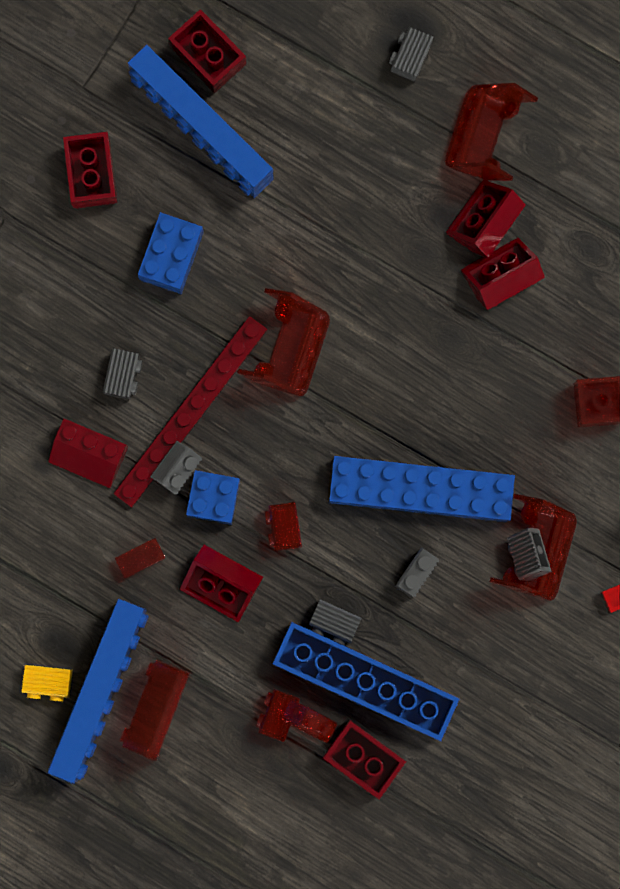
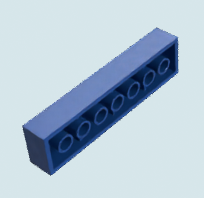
[128,45,273,198]
[329,456,515,522]
[48,599,149,784]
[273,622,459,741]

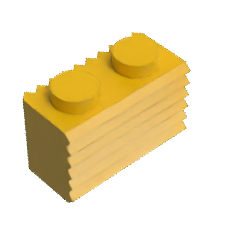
[22,665,73,702]

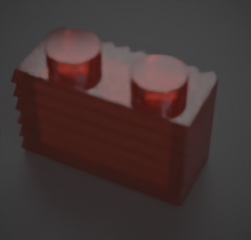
[265,502,302,552]
[256,689,300,742]
[282,700,337,743]

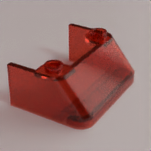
[445,83,538,181]
[237,288,330,396]
[490,494,577,601]
[120,660,192,761]

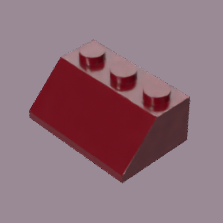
[446,180,526,258]
[461,238,545,310]
[48,418,128,489]
[180,544,263,622]

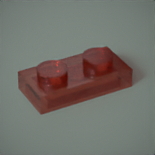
[115,538,166,579]

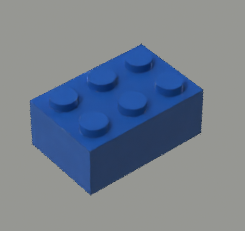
[138,212,204,294]

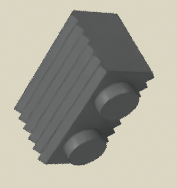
[389,27,433,82]
[103,348,143,400]
[151,441,202,494]
[507,528,552,581]
[395,548,439,598]
[309,600,362,645]

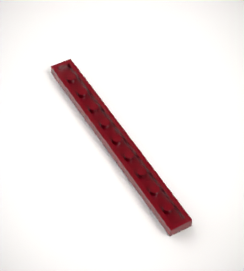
[114,316,267,508]

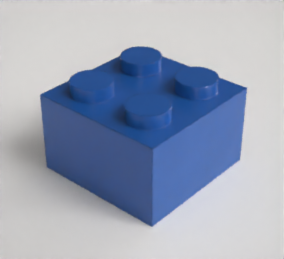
[186,470,240,525]

